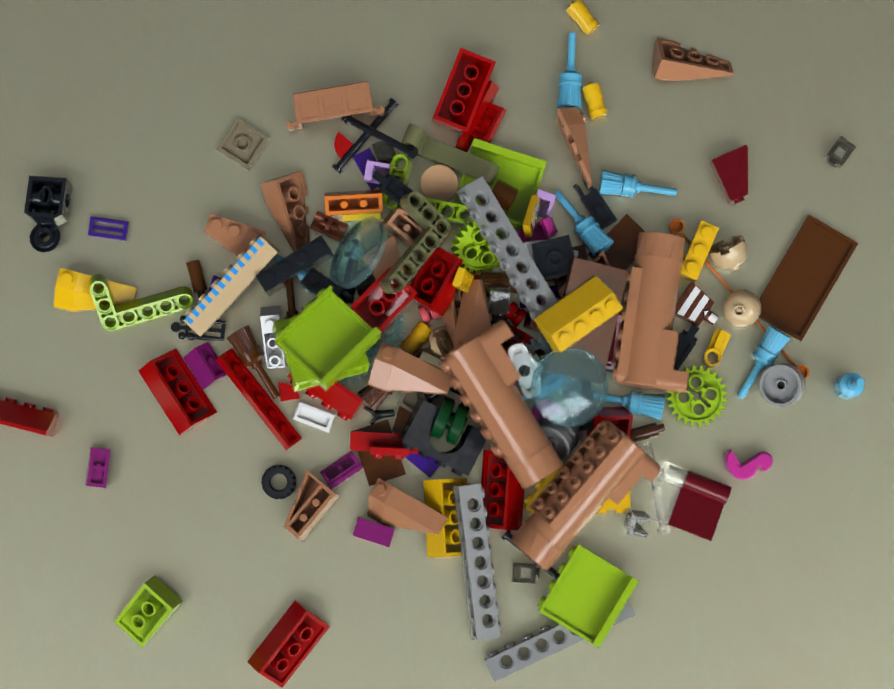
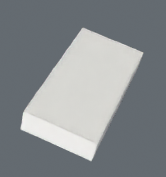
[293,401,336,433]

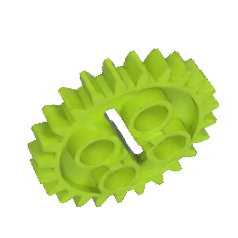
[451,215,508,275]
[665,365,728,427]

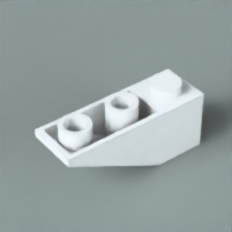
[260,306,286,369]

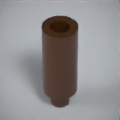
[186,260,207,298]
[630,422,665,442]

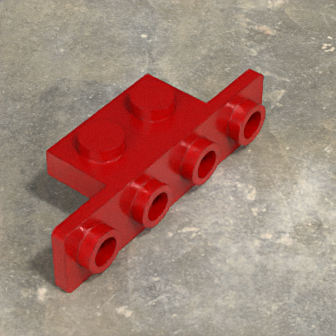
[456,80,506,152]
[350,431,419,459]

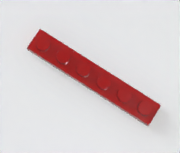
[216,348,302,450]

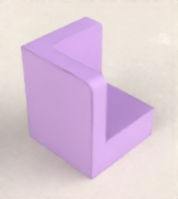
[364,160,390,184]
[536,189,556,218]

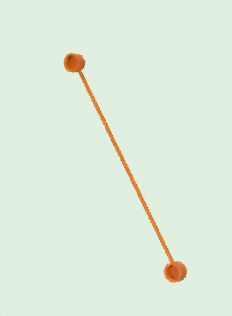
[669,219,809,379]

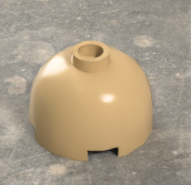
[709,235,748,271]
[723,289,761,327]

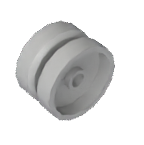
[759,363,806,407]
[539,414,579,462]

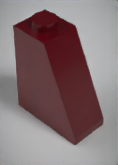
[710,145,748,205]

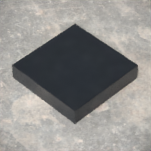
[531,235,575,281]

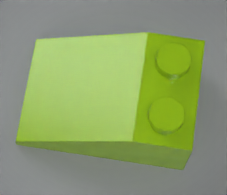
[114,575,183,648]

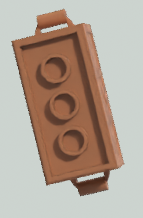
[286,81,385,131]

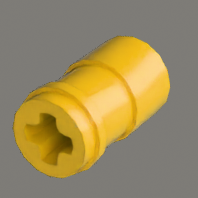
[566,0,600,35]
[581,82,607,119]
[400,321,432,355]

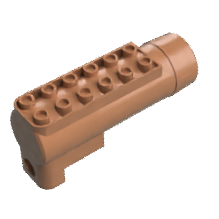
[613,232,689,394]
[439,320,563,489]
[511,420,660,571]

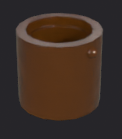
[492,179,519,212]

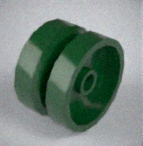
[430,396,470,445]

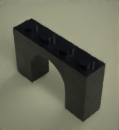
[256,235,334,296]
[398,398,487,477]

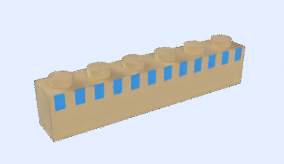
[184,235,280,337]

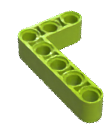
[383,154,471,225]
[90,274,193,331]

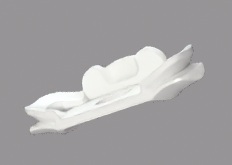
[508,343,541,398]

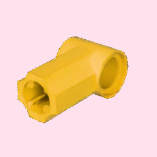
[702,328,731,368]

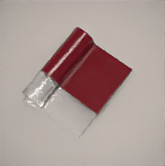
[646,462,732,542]

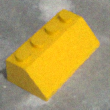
[534,276,623,352]
[423,478,467,558]

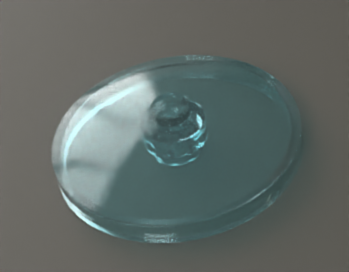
[330,217,388,289]
[531,348,608,427]

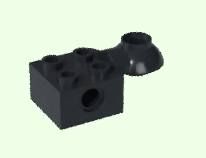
[24,176,72,253]

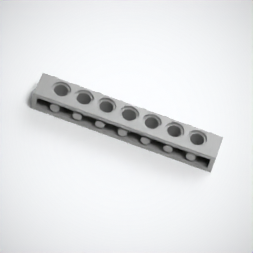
[457,176,558,321]
[453,483,501,641]
[484,601,635,681]

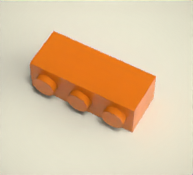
[324,190,383,215]

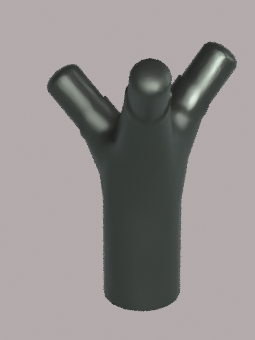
[364,406,395,425]

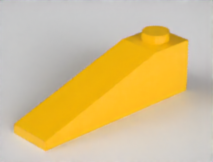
[54,268,138,312]

